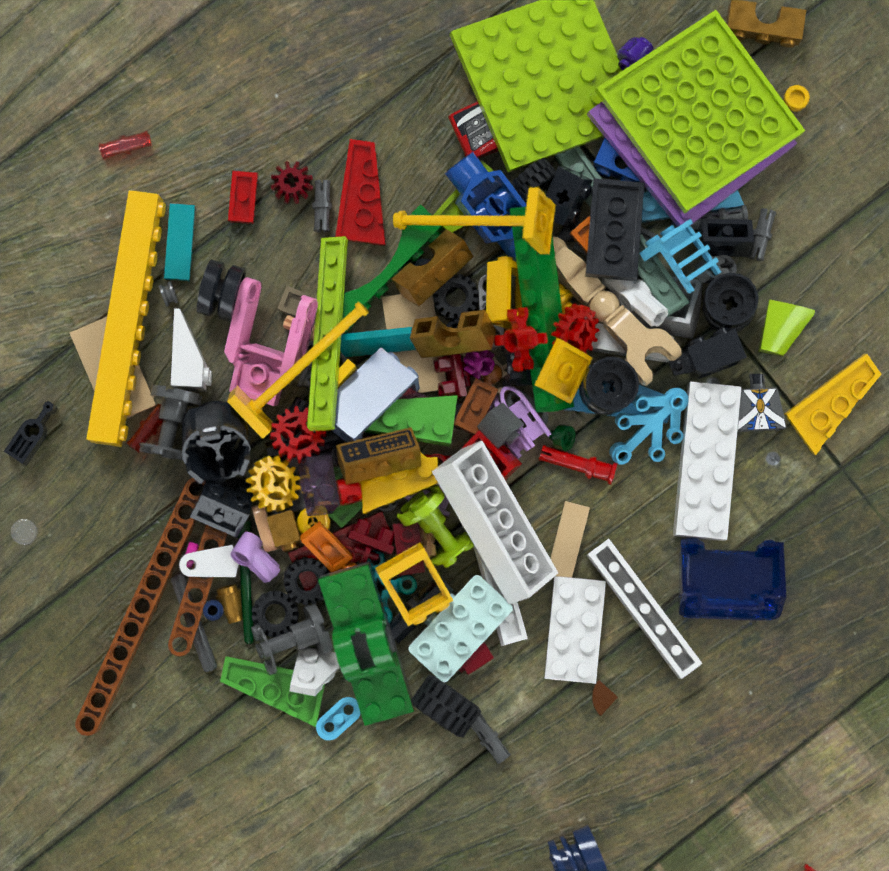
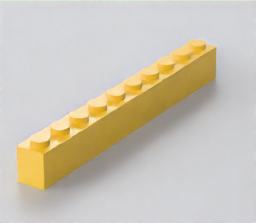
[86,190,166,447]

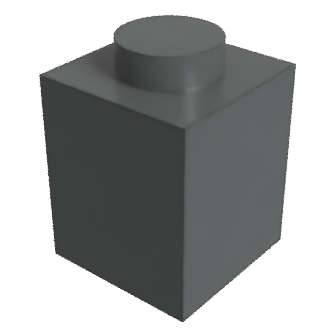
[477,403,524,448]

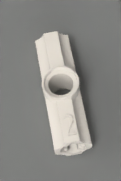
[601,278,668,327]

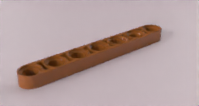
[168,525,227,657]

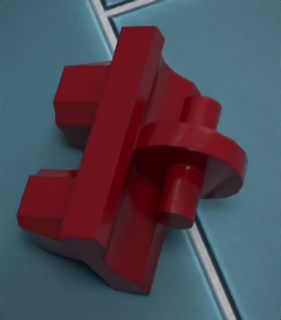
[433,353,474,400]
[346,519,394,564]

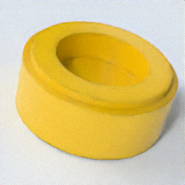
[783,85,810,112]

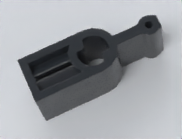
[4,401,57,466]

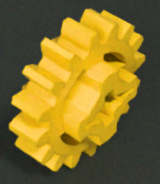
[246,456,301,512]

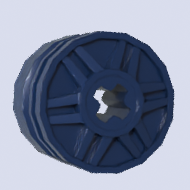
[548,825,608,871]

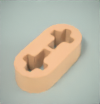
[252,505,278,553]

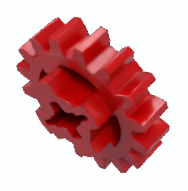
[551,304,600,354]
[270,406,326,463]

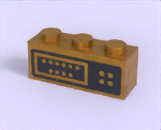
[336,427,421,485]

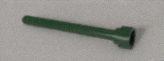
[235,521,254,645]

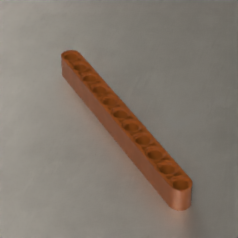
[75,478,205,736]

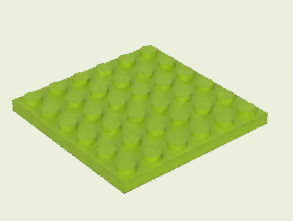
[449,0,622,172]
[595,10,805,214]

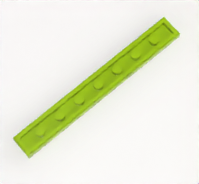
[307,236,348,431]

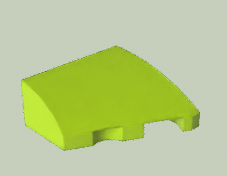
[758,299,815,356]

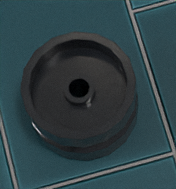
[197,259,246,322]

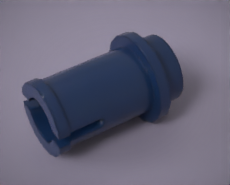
[203,600,223,621]

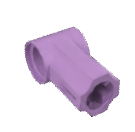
[230,532,280,583]

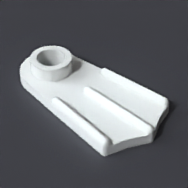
[179,545,239,577]

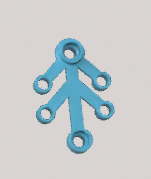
[609,388,688,465]

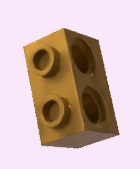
[266,510,302,552]

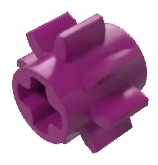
[463,350,495,379]

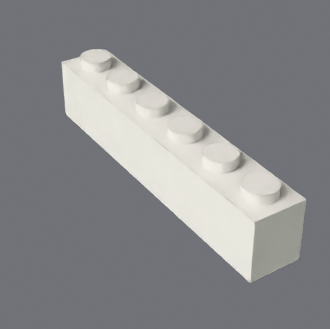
[586,539,702,679]

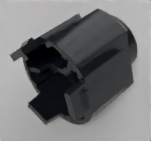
[182,401,251,484]

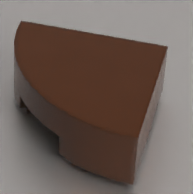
[592,680,618,716]

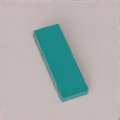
[164,204,196,281]
[340,327,416,357]

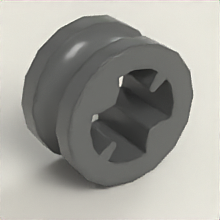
[159,281,179,307]

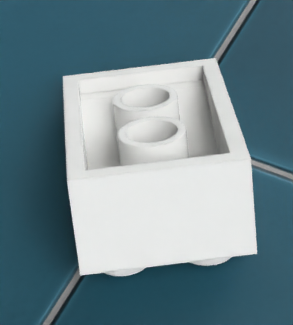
[171,309,212,392]

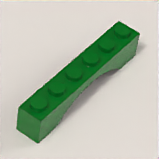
[342,204,442,334]

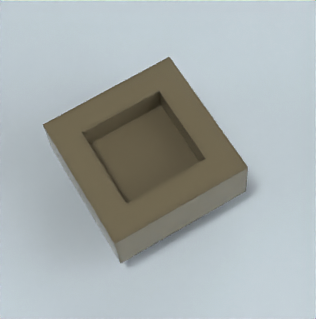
[277,286,311,317]

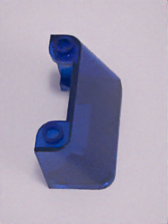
[678,537,787,620]

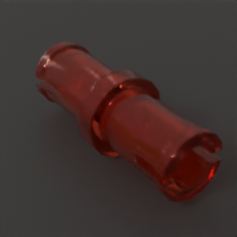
[99,130,152,160]
[126,403,163,453]

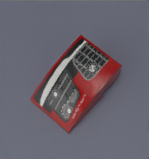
[448,102,499,158]

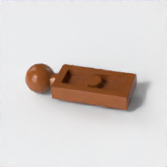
[454,364,503,435]

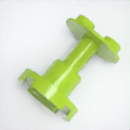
[397,485,475,568]

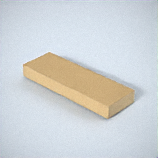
[550,501,590,578]

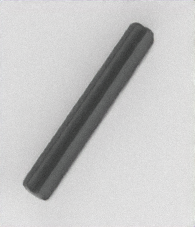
[171,574,217,672]

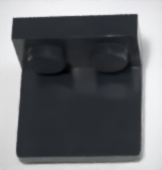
[190,477,254,538]

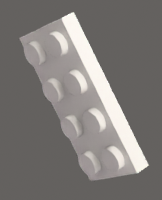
[544,576,606,684]

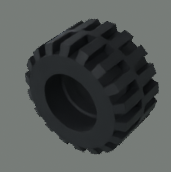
[411,675,481,738]

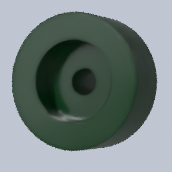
[549,424,576,451]

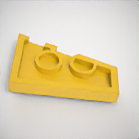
[361,457,439,514]

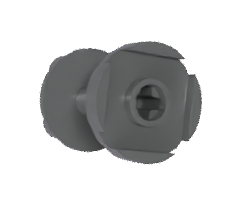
[139,385,203,460]
[251,604,332,676]

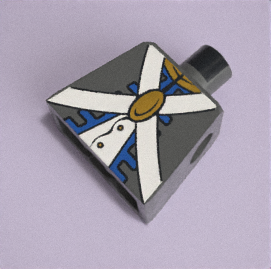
[737,374,786,432]

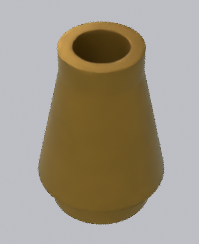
[216,584,243,624]

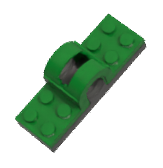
[318,561,415,726]

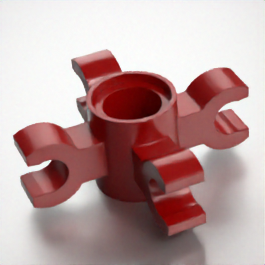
[494,307,548,371]

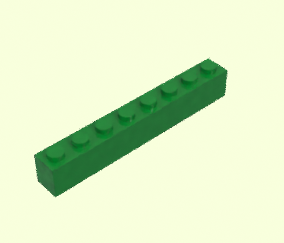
[510,206,574,412]

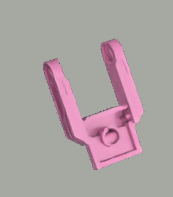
[224,277,318,406]

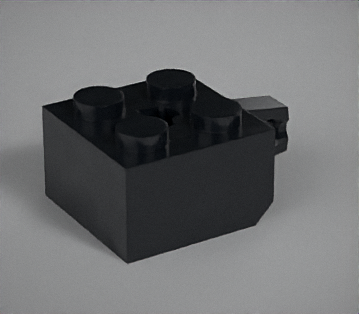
[668,327,747,379]

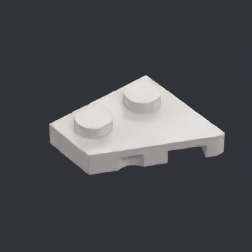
[289,647,340,696]

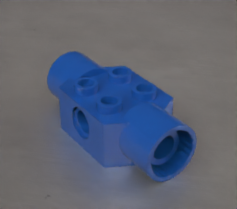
[445,152,527,261]

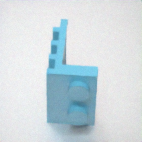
[639,219,721,294]

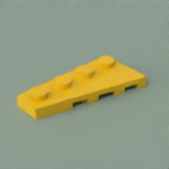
[784,354,881,455]

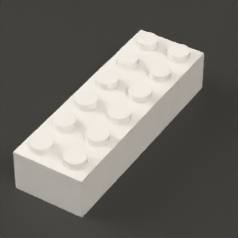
[673,381,741,541]
[432,441,558,604]

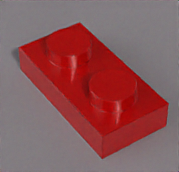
[228,171,258,224]

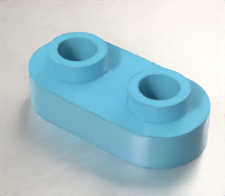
[316,697,361,740]

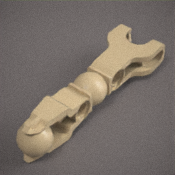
[553,237,682,386]

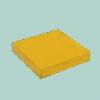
[535,338,593,404]

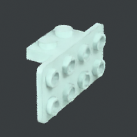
[409,575,513,682]

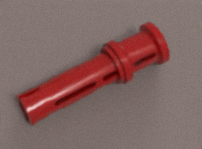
[539,445,618,485]

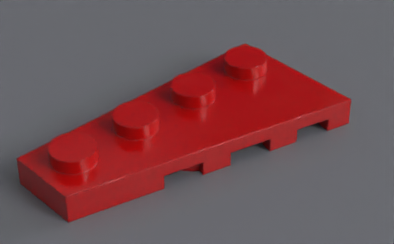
[335,139,385,246]
[288,511,390,591]

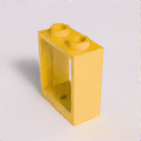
[486,256,522,330]
[375,543,453,626]

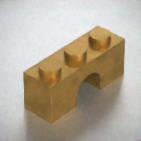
[726,0,806,48]
[392,229,474,307]
[410,310,496,358]

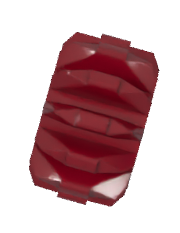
[271,161,313,204]

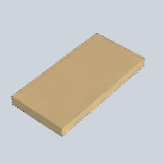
[382,294,446,397]
[70,317,157,419]

